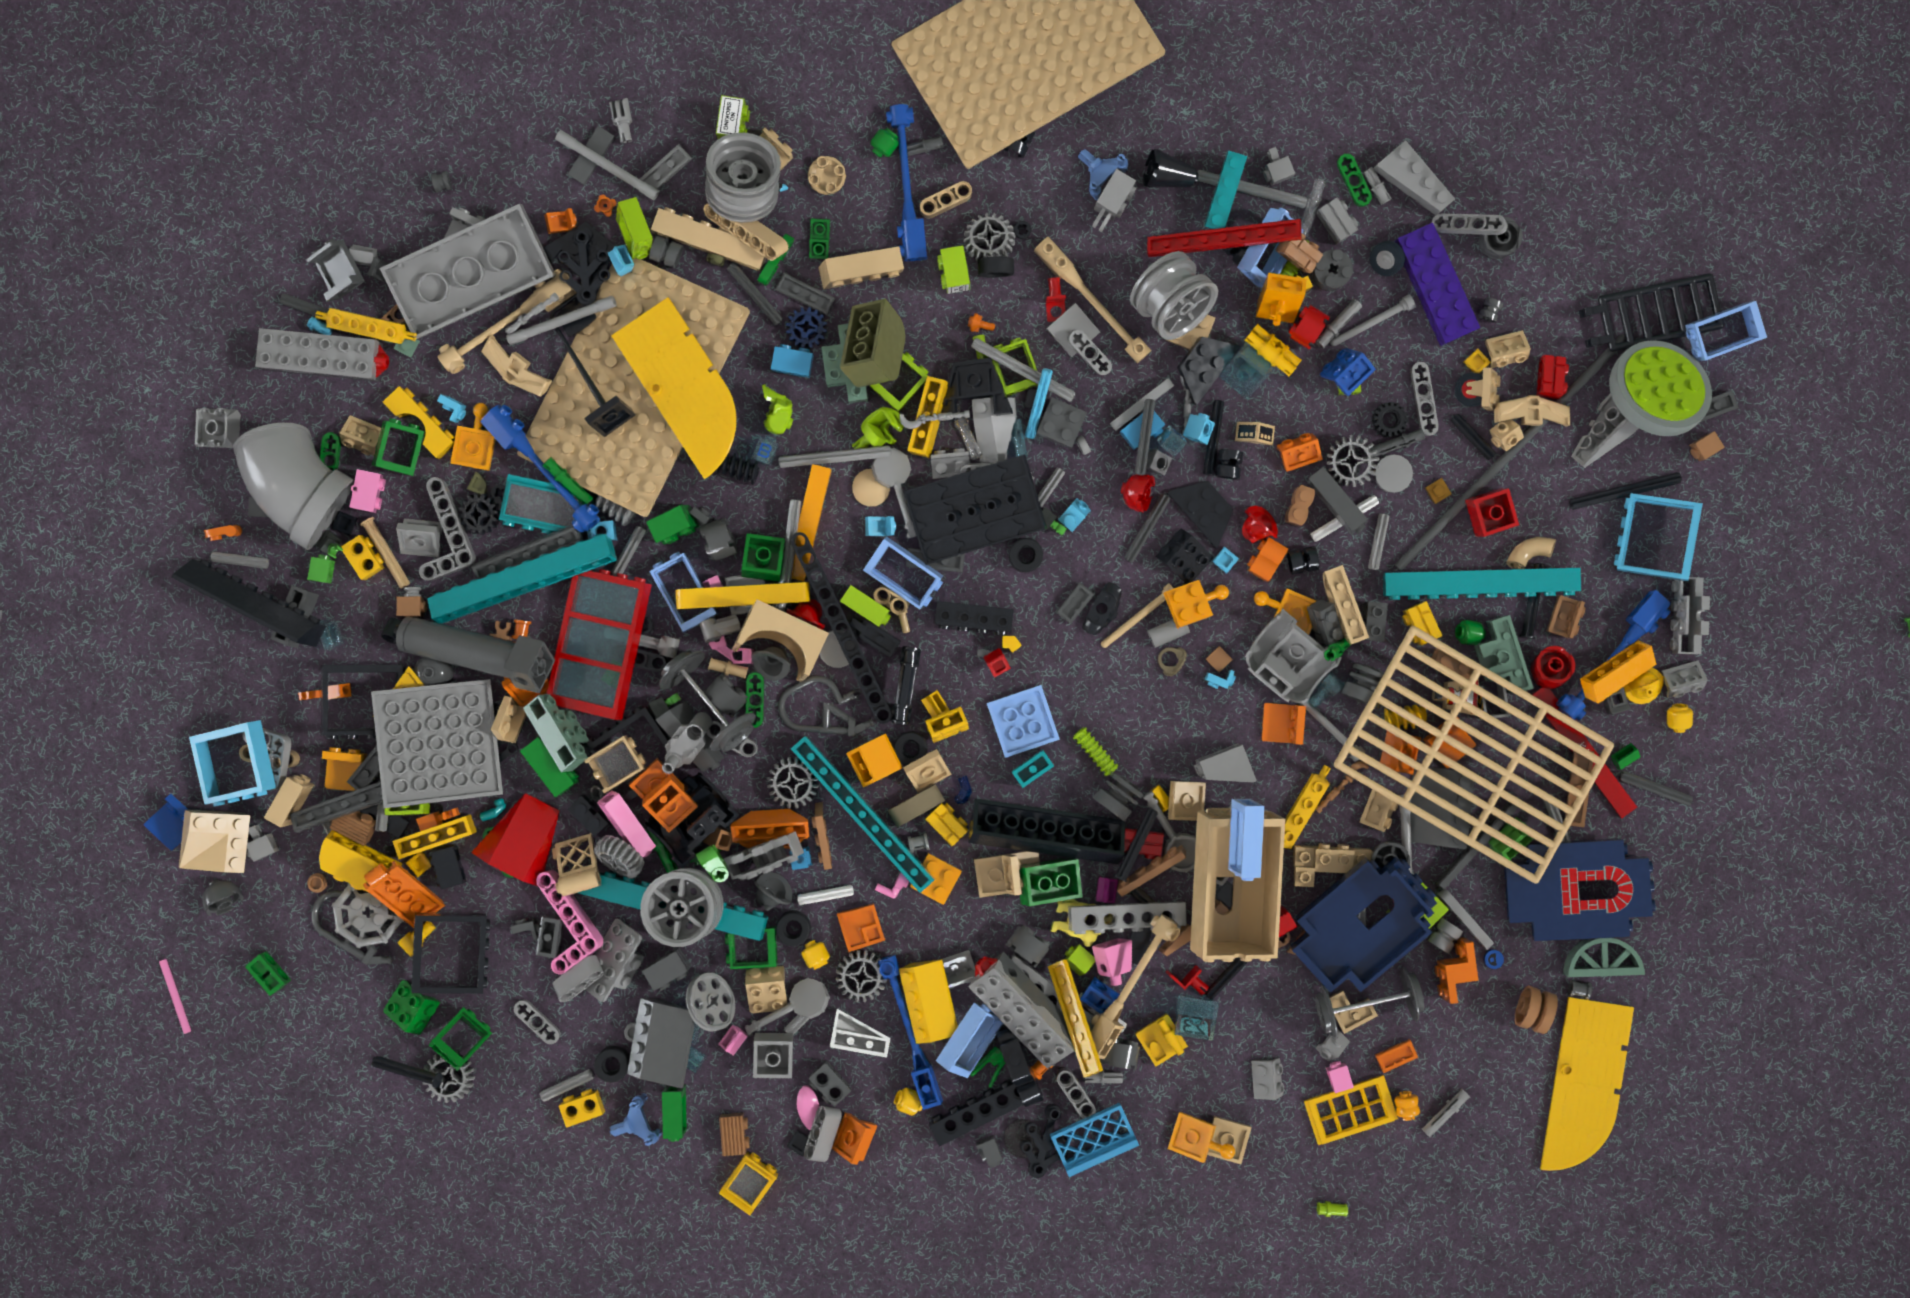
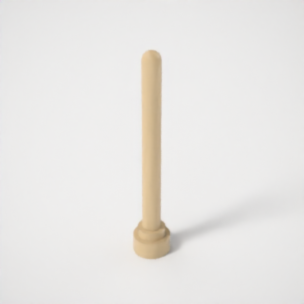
[1101,583,1174,648]

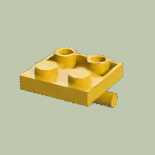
[1135,1013,1188,1067]

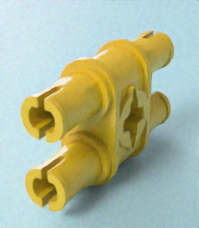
[1244,324,1302,377]

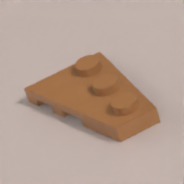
[812,802,832,870]

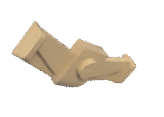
[481,335,552,397]
[1494,395,1570,427]

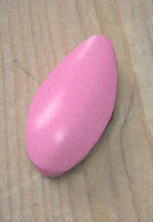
[797,1085,819,1130]

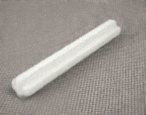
[1310,495,1379,542]

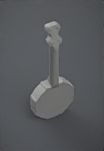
[871,448,917,539]
[1143,791,1196,873]
[745,978,830,1036]

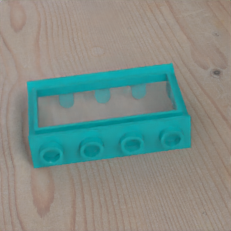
[499,474,582,534]

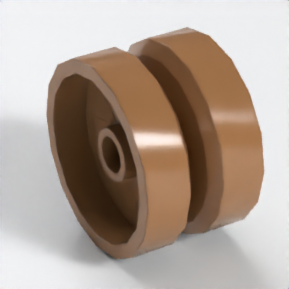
[1515,985,1558,1034]

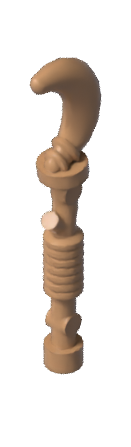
[1315,761,1369,814]

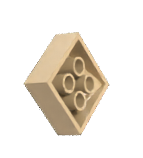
[179,810,250,873]

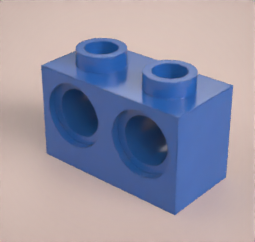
[1080,977,1120,1014]

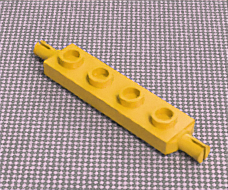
[315,308,417,344]
[1284,765,1331,849]

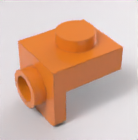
[544,208,577,234]

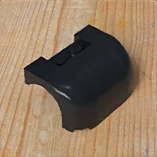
[645,772,739,869]

